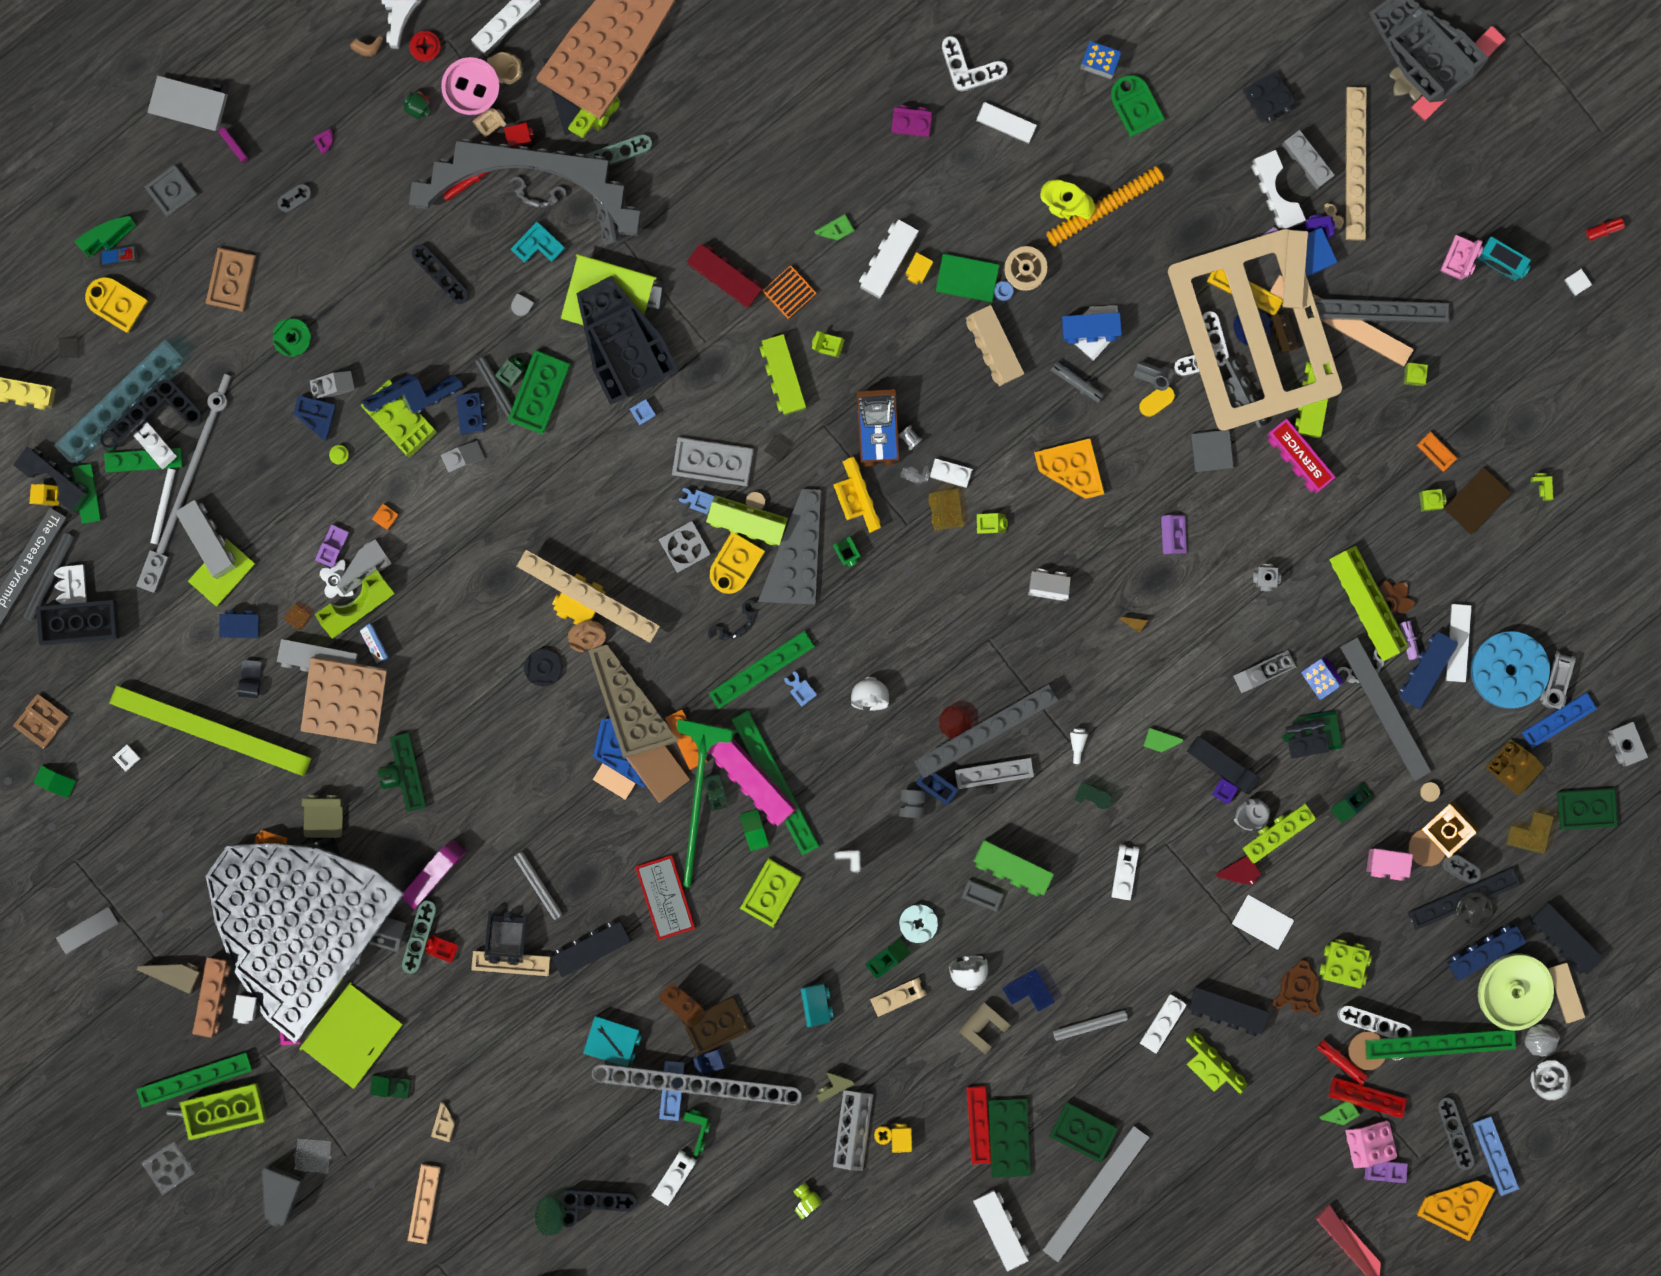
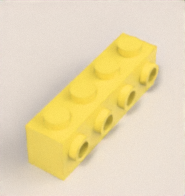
[0,377,56,410]

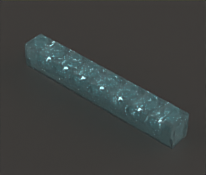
[54,340,183,463]

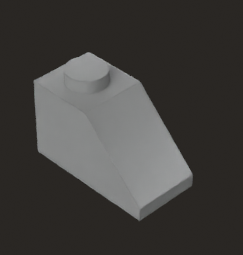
[441,441,485,474]

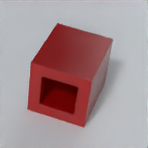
[504,123,534,148]

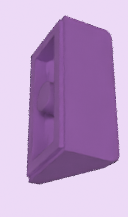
[1161,515,1187,554]

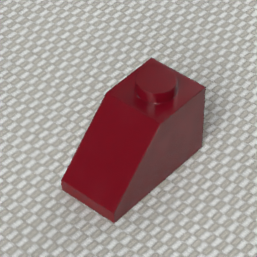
[1215,855,1261,886]

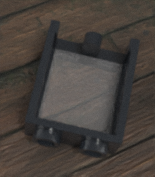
[484,911,528,965]

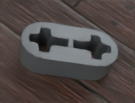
[278,184,312,213]

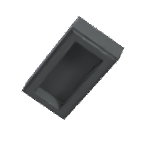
[961,880,1004,912]

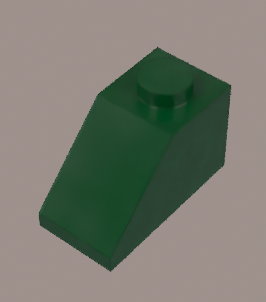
[1330,782,1374,824]
[865,938,911,979]

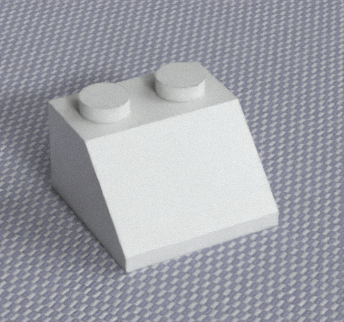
[1028,569,1070,601]

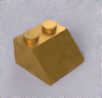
[1422,800,1480,857]

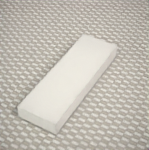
[976,102,1037,144]

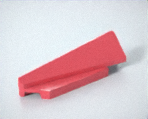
[1315,1205,1380,1276]

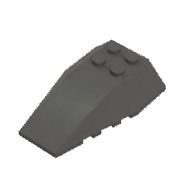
[1369,0,1488,103]

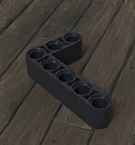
[100,379,202,451]

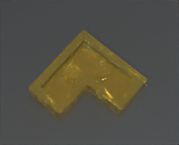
[1506,812,1553,854]

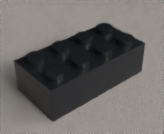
[36,600,120,646]

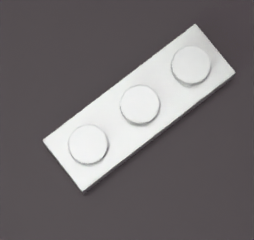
[1140,994,1187,1053]

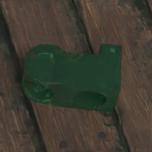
[703,773,728,812]
[1074,782,1112,809]

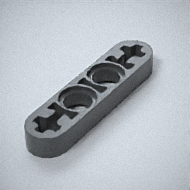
[1437,1097,1474,1170]

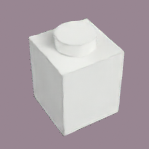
[233,994,257,1024]

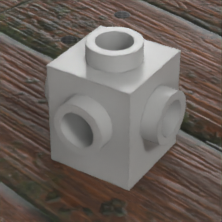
[1253,564,1281,591]

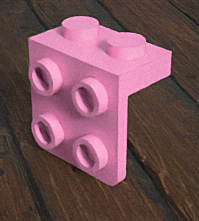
[1440,235,1483,280]
[1345,1121,1397,1168]

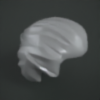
[1234,799,1271,831]
[1524,1024,1560,1056]

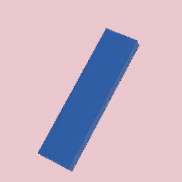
[1521,692,1597,749]

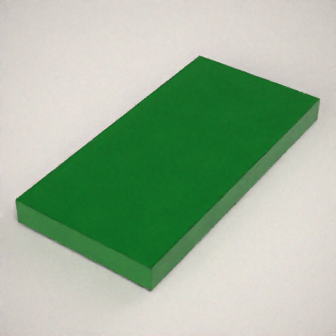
[507,350,570,435]

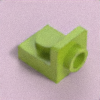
[1530,473,1553,501]
[977,513,1008,534]

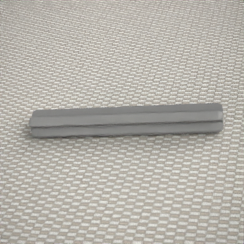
[514,852,562,920]
[1053,1010,1128,1041]

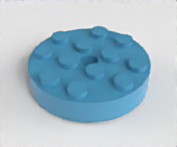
[1471,632,1550,709]

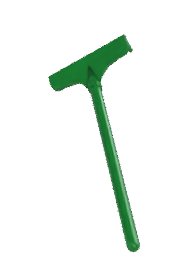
[677,719,738,888]

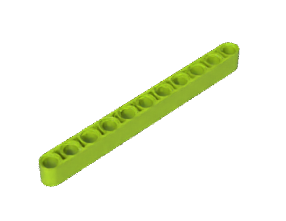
[109,685,312,776]

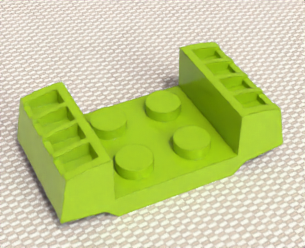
[360,379,437,458]

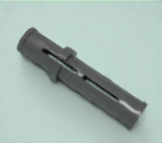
[1051,361,1105,403]

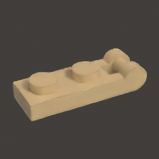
[870,977,927,1017]

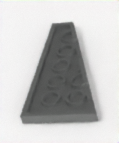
[758,489,821,605]

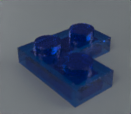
[1002,969,1055,1012]

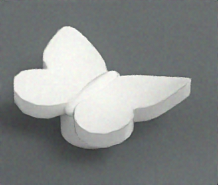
[320,560,354,598]

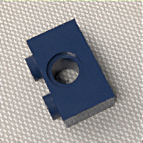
[916,773,958,806]

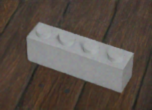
[175,500,236,579]
[277,639,359,672]

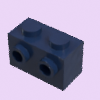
[456,393,487,435]
[219,610,261,639]

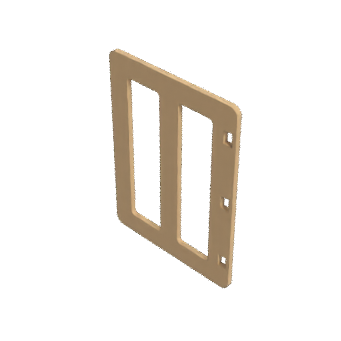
[1168,229,1342,431]

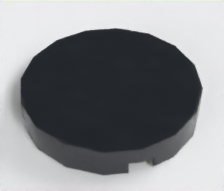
[524,649,562,687]

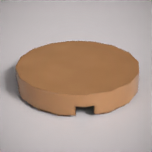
[567,621,606,652]
[1408,829,1445,866]
[1348,1032,1385,1070]

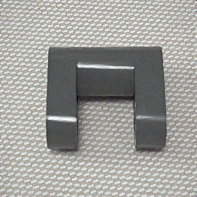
[1442,855,1481,883]

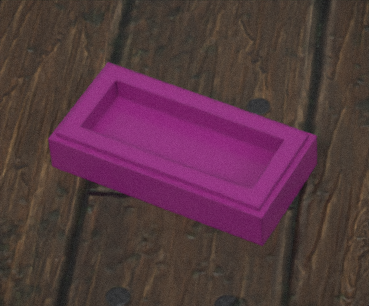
[218,128,249,164]

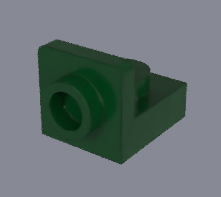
[495,355,528,388]

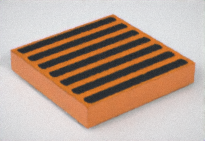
[762,265,816,319]

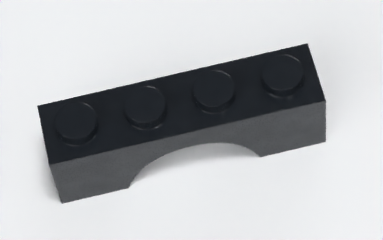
[13,447,91,513]

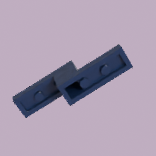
[362,374,463,413]

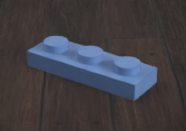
[659,1061,684,1121]

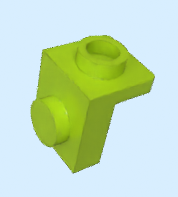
[812,331,845,358]

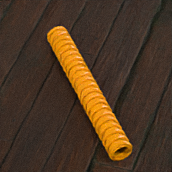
[1046,166,1164,246]

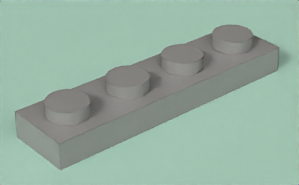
[955,758,1034,789]

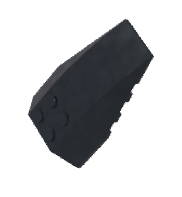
[576,276,679,405]

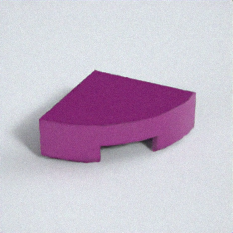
[313,129,333,155]

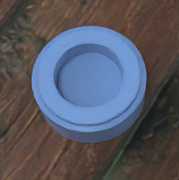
[994,281,1014,301]

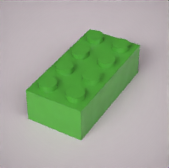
[973,840,1054,897]

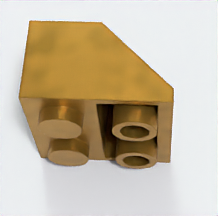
[1485,739,1544,796]

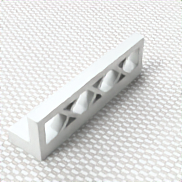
[835,851,859,871]

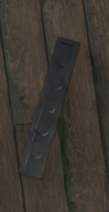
[1408,867,1521,931]

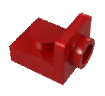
[425,935,459,963]

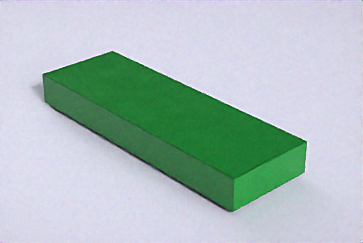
[72,464,102,524]

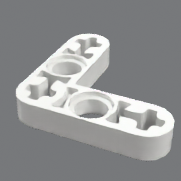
[942,37,1007,91]
[1174,312,1229,376]

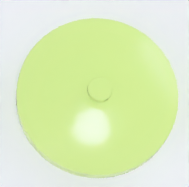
[1478,953,1554,1030]

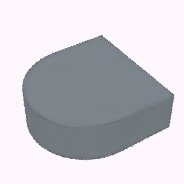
[511,293,534,316]

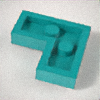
[511,222,565,263]

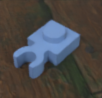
[679,488,714,515]
[785,672,816,707]

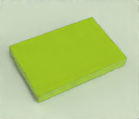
[188,538,255,607]
[740,858,802,927]

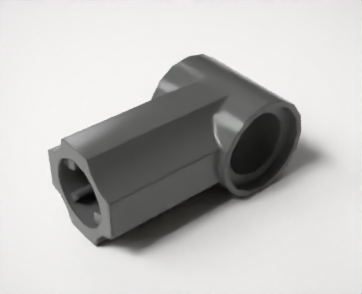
[1134,361,1175,391]

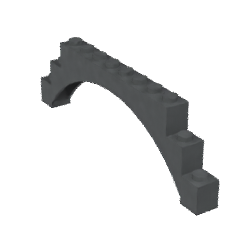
[409,139,641,236]

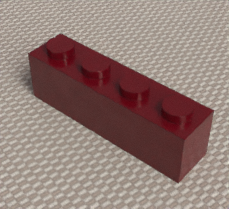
[687,244,762,309]

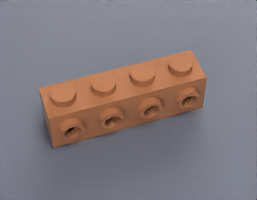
[193,957,231,1037]

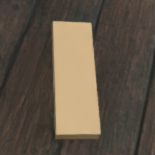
[1548,963,1585,1024]

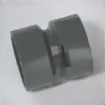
[899,790,926,818]

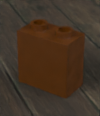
[658,982,705,1028]

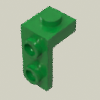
[684,1109,711,1156]

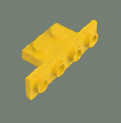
[834,457,881,533]

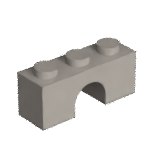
[1282,130,1334,190]

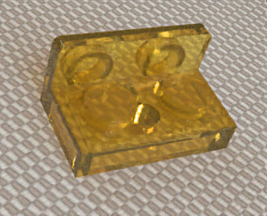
[929,489,964,531]

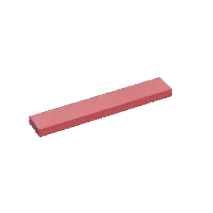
[1412,26,1505,121]

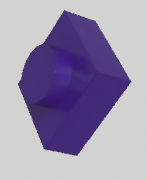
[1212,778,1238,805]

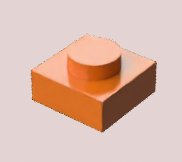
[372,504,399,530]

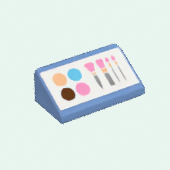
[360,624,389,664]

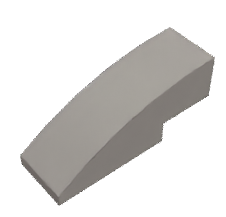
[56,907,119,954]

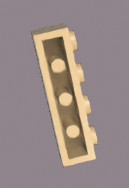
[966,305,1024,387]

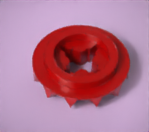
[410,31,440,62]

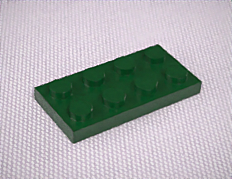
[988,1098,1030,1178]

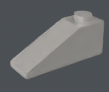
[337,540,392,596]

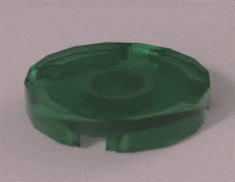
[535,1197,565,1236]

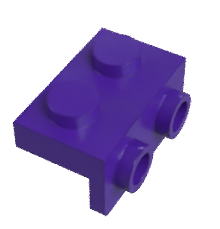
[1303,214,1336,240]

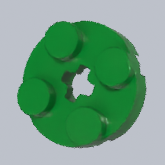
[273,319,312,357]

